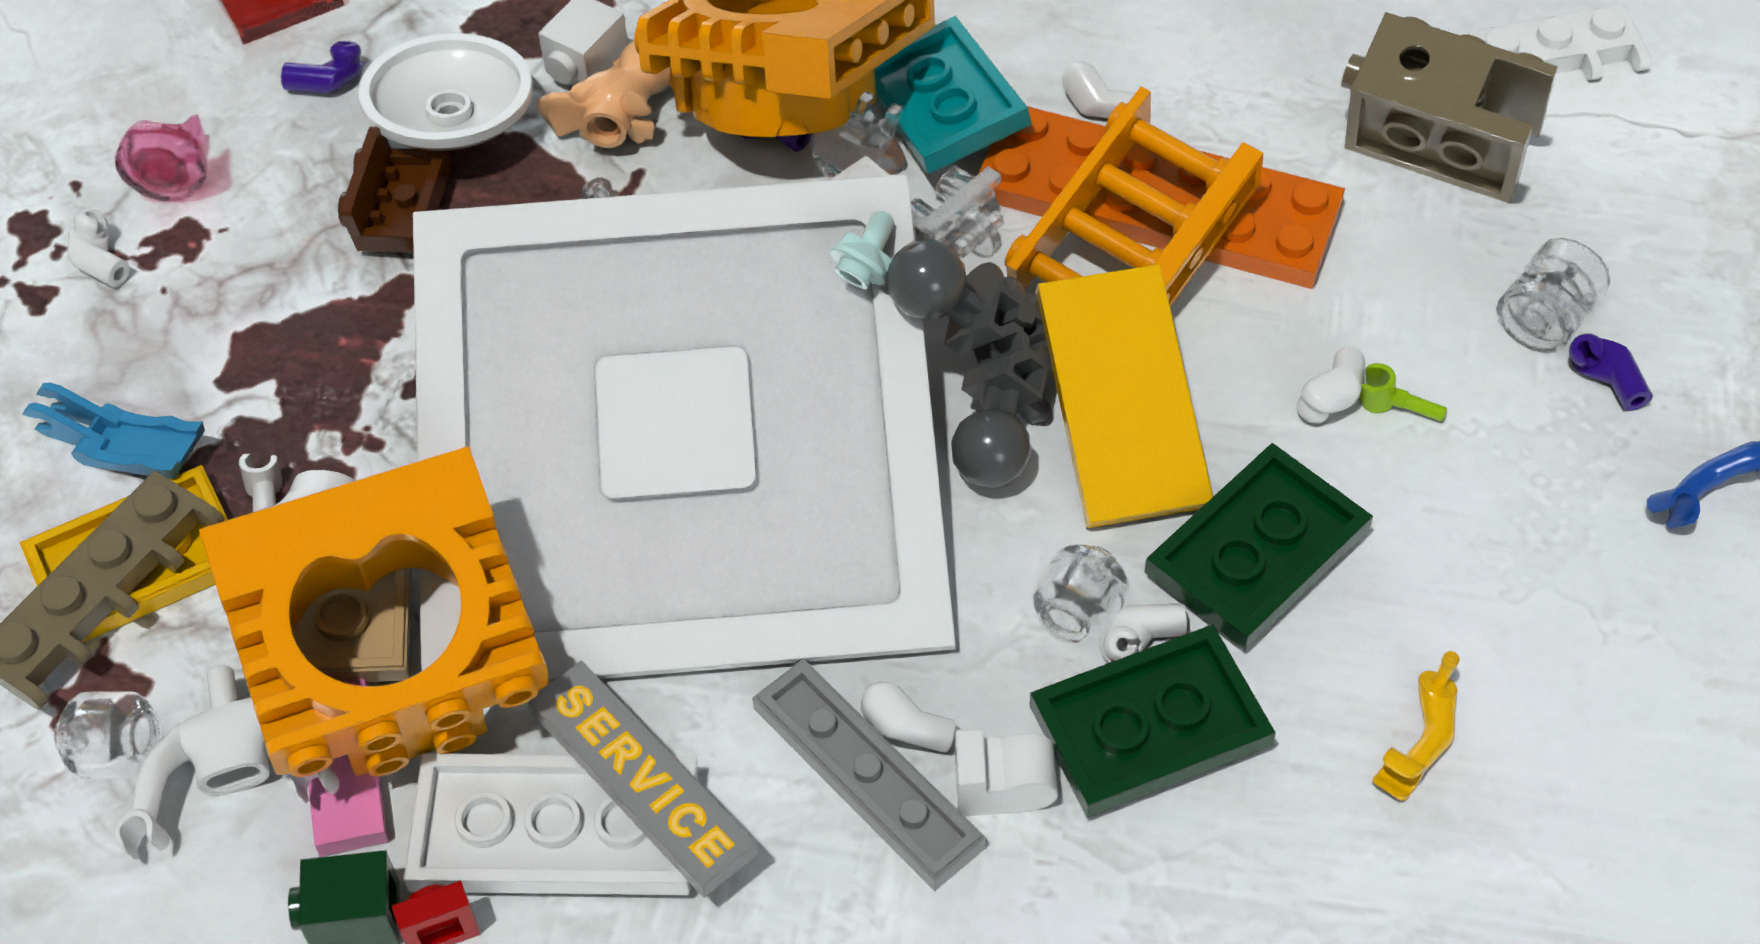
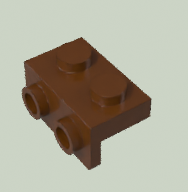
[338,127,452,253]

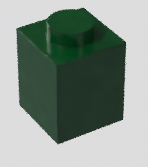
[288,850,399,944]

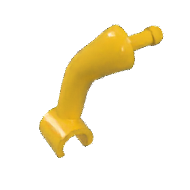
[1372,651,1460,801]

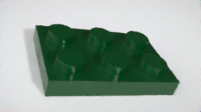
[1144,443,1373,650]
[1029,624,1276,818]

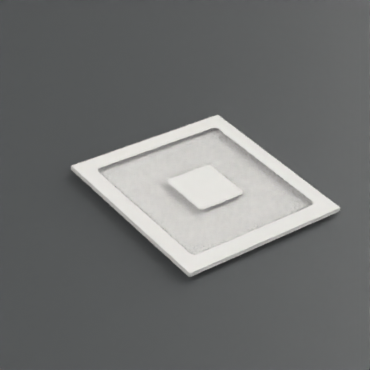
[413,174,956,683]

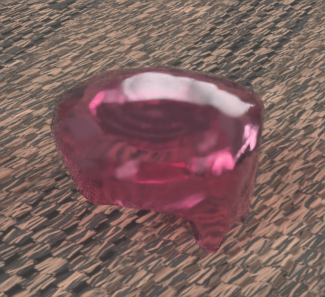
[115,114,210,201]

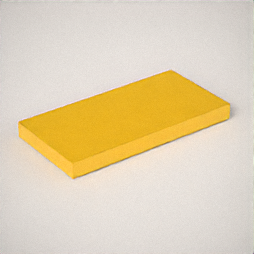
[1036,264,1213,529]

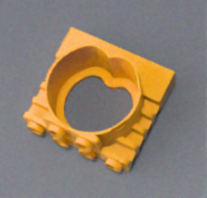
[634,0,935,137]
[199,446,549,777]

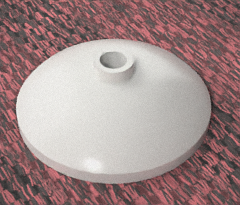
[358,33,533,151]

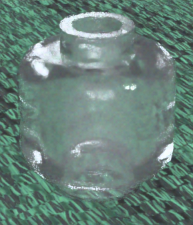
[1032,544,1129,643]
[54,691,163,780]

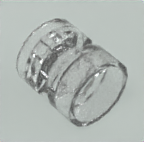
[1496,237,1611,353]

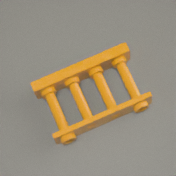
[1004,86,1264,307]

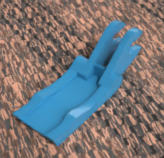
[22,382,205,479]

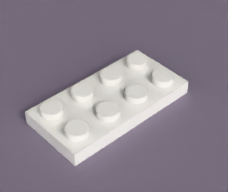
[404,753,699,895]

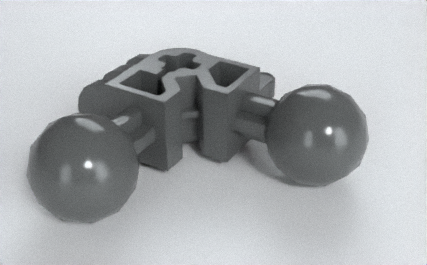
[887,239,1052,488]

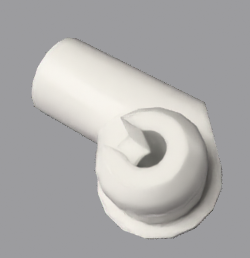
[68,209,130,287]

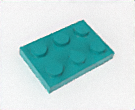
[875,16,1032,174]

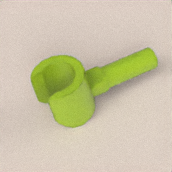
[1360,363,1447,422]

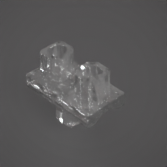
[911,165,1005,259]

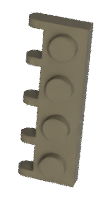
[0,470,225,710]

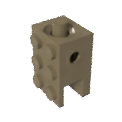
[1341,12,1558,204]

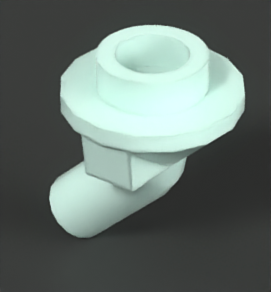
[830,211,894,289]

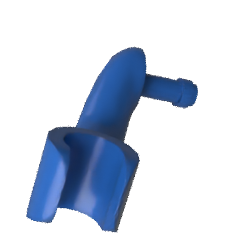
[1647,441,1760,529]

